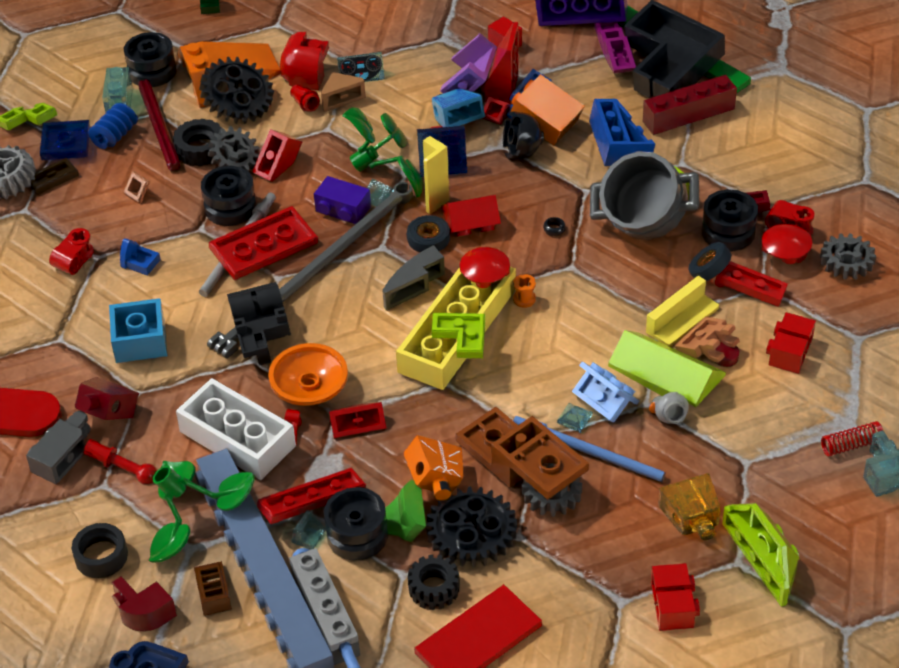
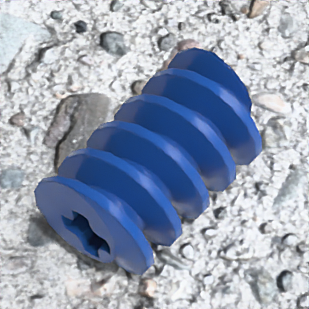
[88,103,138,149]

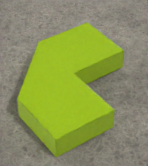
[0,103,58,131]

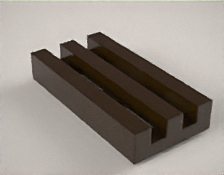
[31,158,79,195]

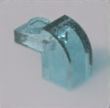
[863,431,899,497]

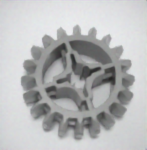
[0,145,36,200]

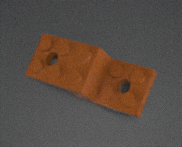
[456,407,589,500]

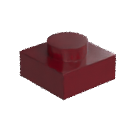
[746,190,771,213]

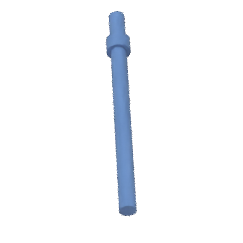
[513,416,666,482]

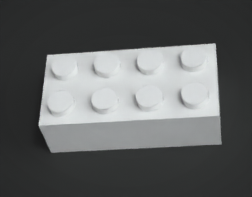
[176,378,296,480]

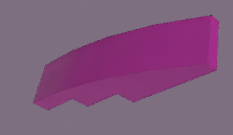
[595,22,636,73]

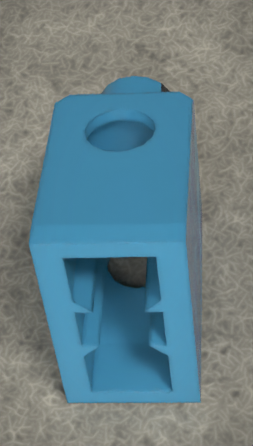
[432,89,485,130]

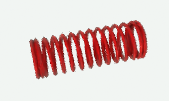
[821,421,884,457]

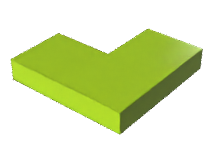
[432,313,485,359]

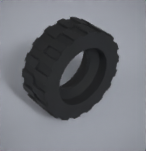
[173,118,222,166]

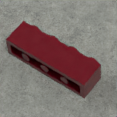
[642,75,737,135]

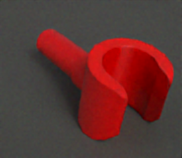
[284,409,302,445]

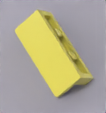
[423,136,449,214]
[646,276,719,347]

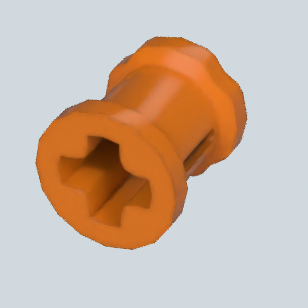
[513,274,536,308]

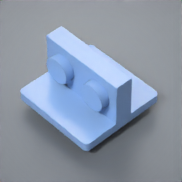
[572,361,640,422]

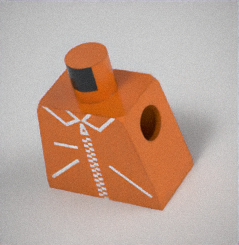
[404,435,464,501]

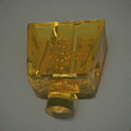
[658,473,720,541]

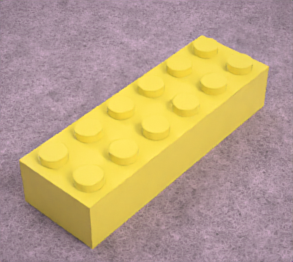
[396,267,516,390]

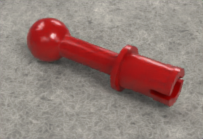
[84,439,157,484]

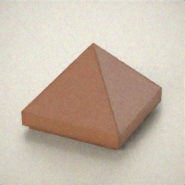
[124,171,150,203]

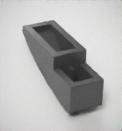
[382,245,445,311]

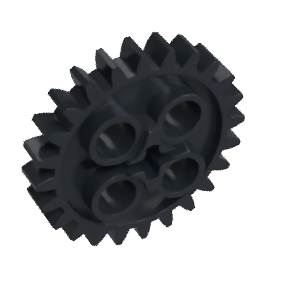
[199,57,274,124]
[426,486,517,567]

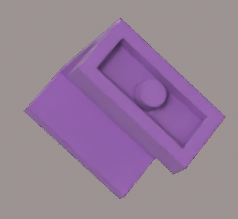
[440,34,497,94]

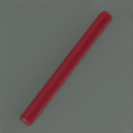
[138,79,181,171]

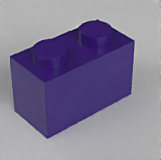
[314,176,371,224]

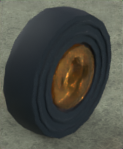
[406,215,450,252]
[688,242,732,281]

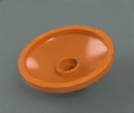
[268,343,348,406]

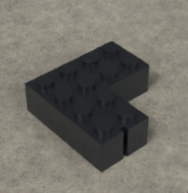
[625,0,725,98]

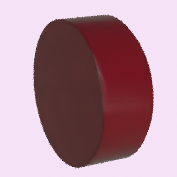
[715,342,740,367]

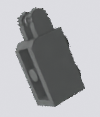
[26,410,91,485]

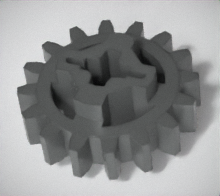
[208,126,260,171]
[820,233,876,280]
[522,463,582,517]

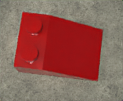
[481,22,519,105]

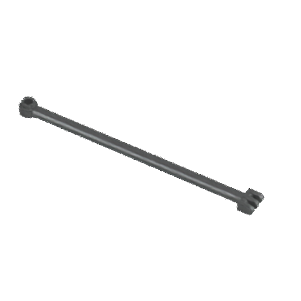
[207,182,413,358]

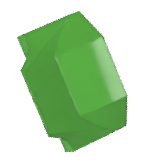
[385,480,426,542]

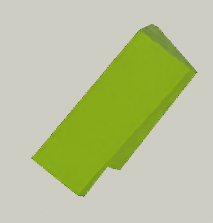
[608,330,726,407]

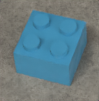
[109,298,167,363]

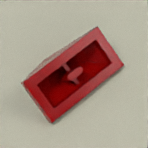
[329,402,386,438]

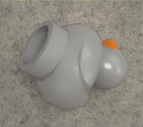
[649,392,689,424]

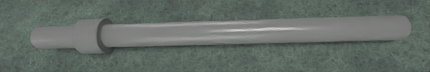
[199,192,276,297]

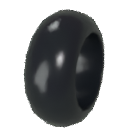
[543,217,566,236]

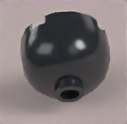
[503,111,544,159]

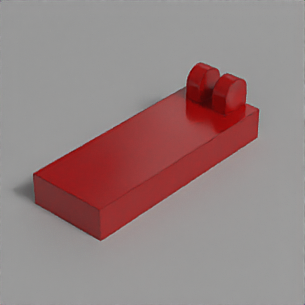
[714,261,788,307]

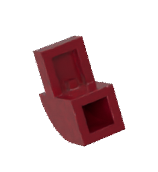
[112,576,177,631]

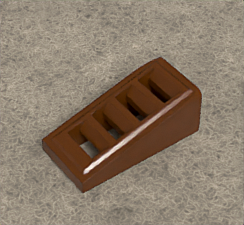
[194,561,232,616]

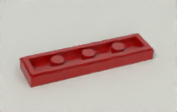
[257,467,366,524]

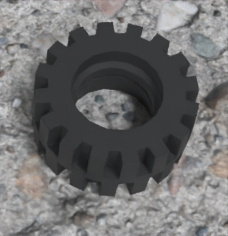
[408,555,460,610]

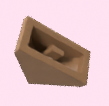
[321,72,366,112]

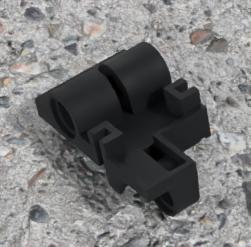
[227,282,291,366]

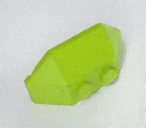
[722,503,799,607]

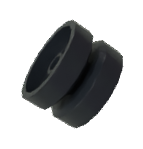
[123,32,177,87]
[201,166,256,226]
[701,189,758,252]
[324,487,388,561]

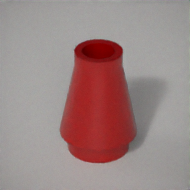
[290,85,320,112]

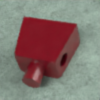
[75,377,139,420]

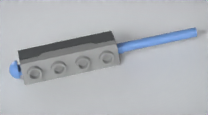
[289,548,361,668]

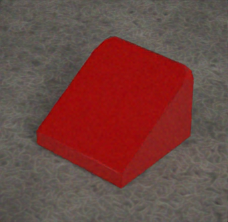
[481,97,511,125]

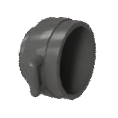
[590,151,699,240]

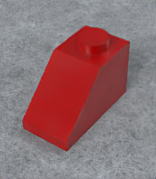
[252,129,303,182]

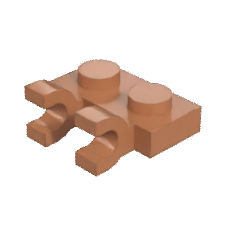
[675,316,740,363]

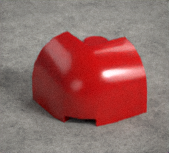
[280,32,329,91]

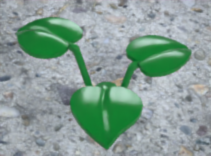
[342,108,423,198]
[149,461,255,563]

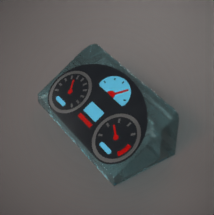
[337,52,385,82]

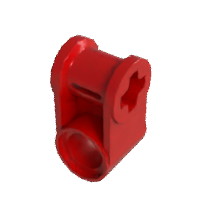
[765,200,815,236]
[49,228,94,275]

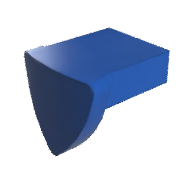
[120,238,161,276]

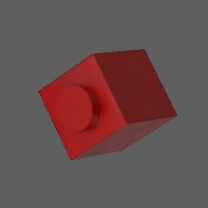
[488,16,522,47]

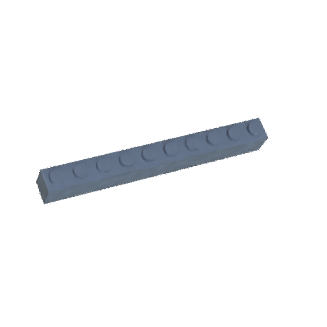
[195,448,334,668]

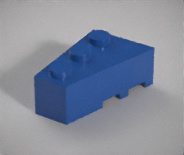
[589,99,656,166]

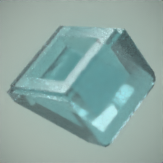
[367,178,394,207]

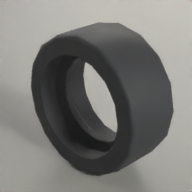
[71,523,128,578]

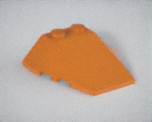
[178,41,280,108]

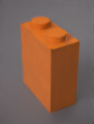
[510,74,585,146]

